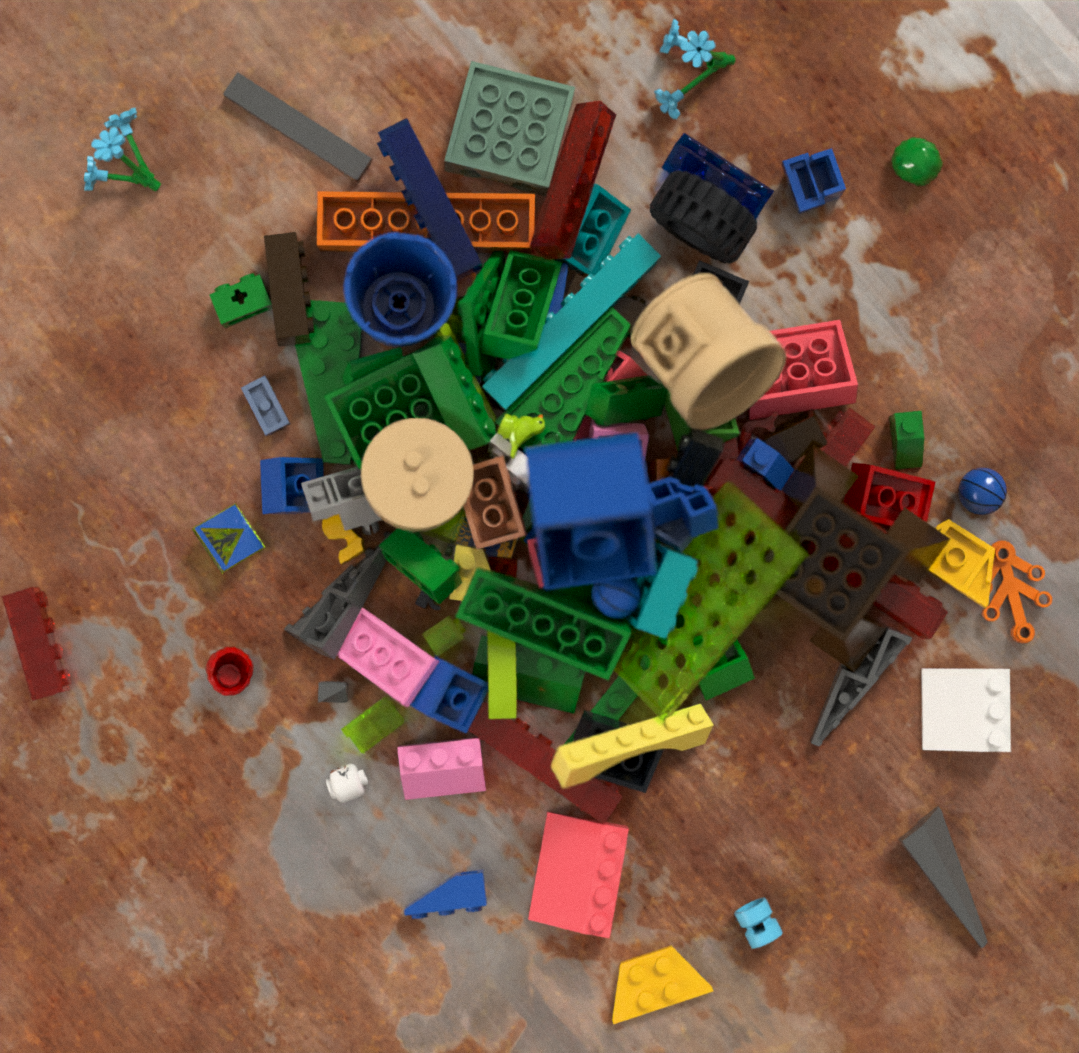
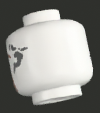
[326,763,368,803]

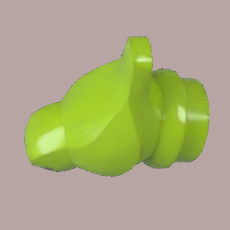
[497,414,546,459]

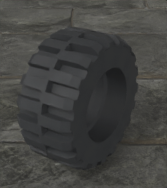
[650,170,757,264]

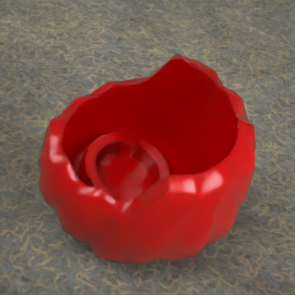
[205,646,254,696]

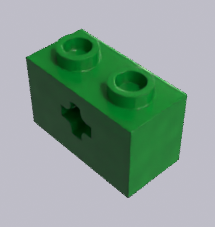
[209,273,272,328]

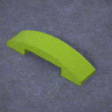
[487,630,516,719]

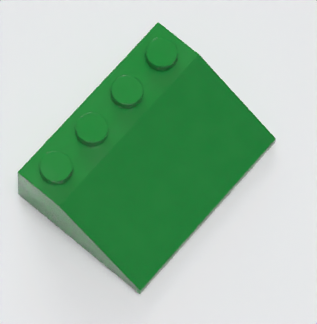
[323,348,447,470]

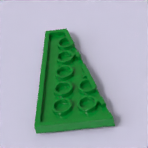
[495,306,631,452]

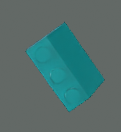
[542,180,631,276]
[624,541,698,639]

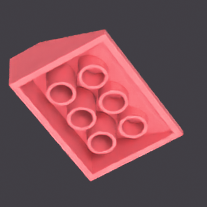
[747,320,858,420]
[528,811,629,938]

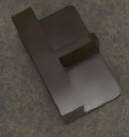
[764,409,827,463]

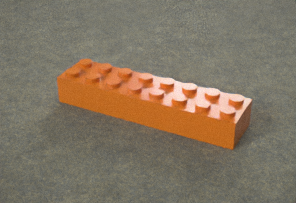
[317,191,535,254]

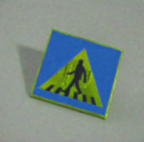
[192,503,265,574]

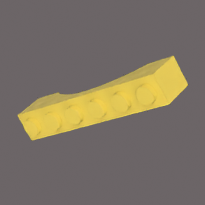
[551,704,714,789]

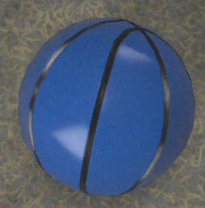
[958,468,1007,515]
[591,578,641,619]

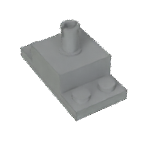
[301,467,382,535]

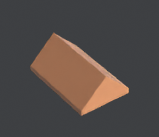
[463,456,527,550]

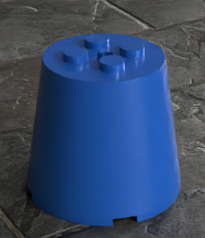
[344,232,457,348]

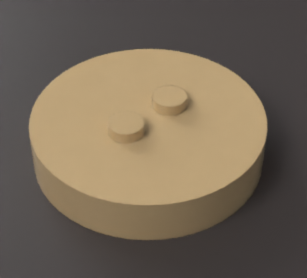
[361,418,473,532]

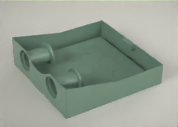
[444,61,575,197]

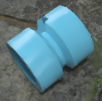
[734,897,783,949]

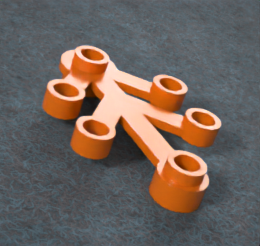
[982,540,1052,643]

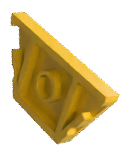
[928,519,995,609]
[612,945,713,1024]

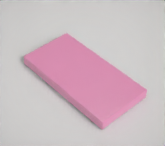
[337,607,439,708]

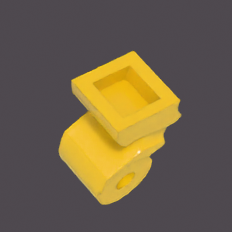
[322,514,366,565]

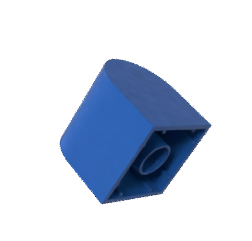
[525,432,656,590]

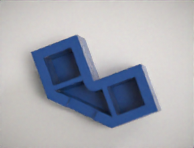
[648,477,718,537]

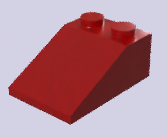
[843,462,936,527]

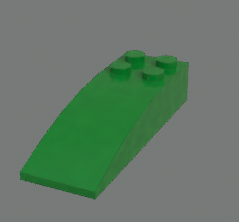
[455,567,631,680]

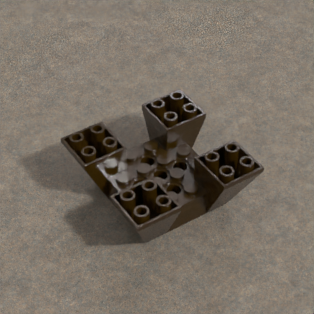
[720,445,950,673]

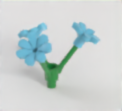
[654,19,735,119]
[84,108,161,192]

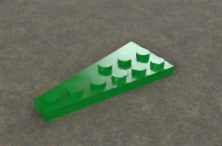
[295,300,362,465]

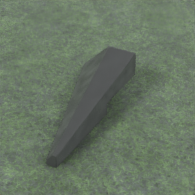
[284,531,392,660]
[810,621,912,747]

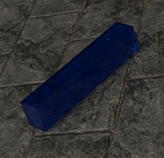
[376,118,483,282]

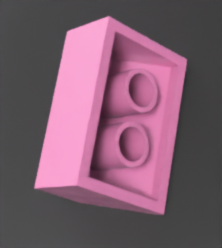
[397,737,486,800]

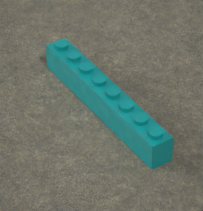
[482,233,661,411]

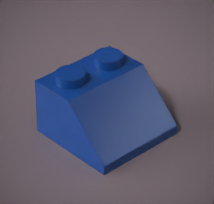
[260,457,324,514]
[410,656,488,733]

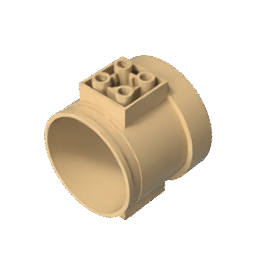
[631,273,787,430]

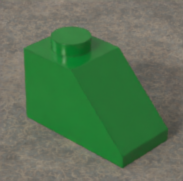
[889,411,925,470]

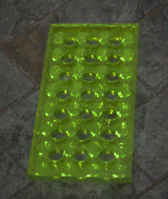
[614,481,808,721]

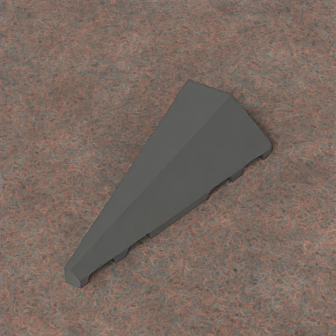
[898,806,988,948]

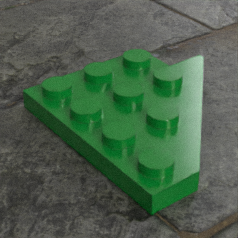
[458,251,505,381]

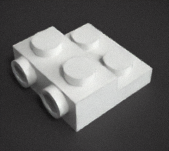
[488,433,530,494]

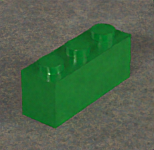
[585,375,668,426]
[379,528,463,605]

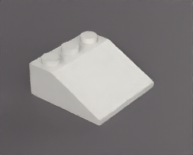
[921,668,1011,752]

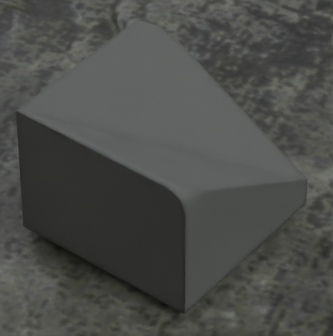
[318,681,348,703]

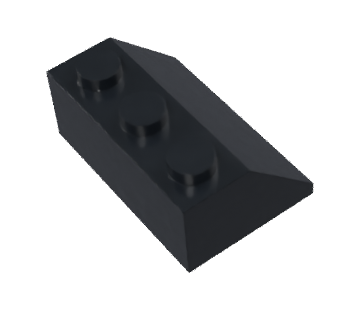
[573,710,664,793]

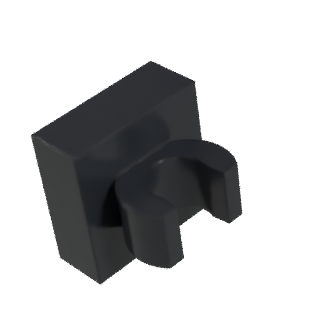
[415,590,441,610]

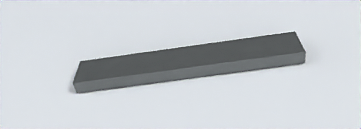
[223,72,372,182]

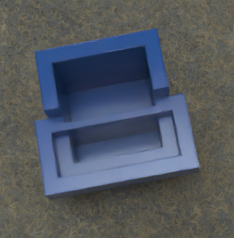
[781,148,846,214]

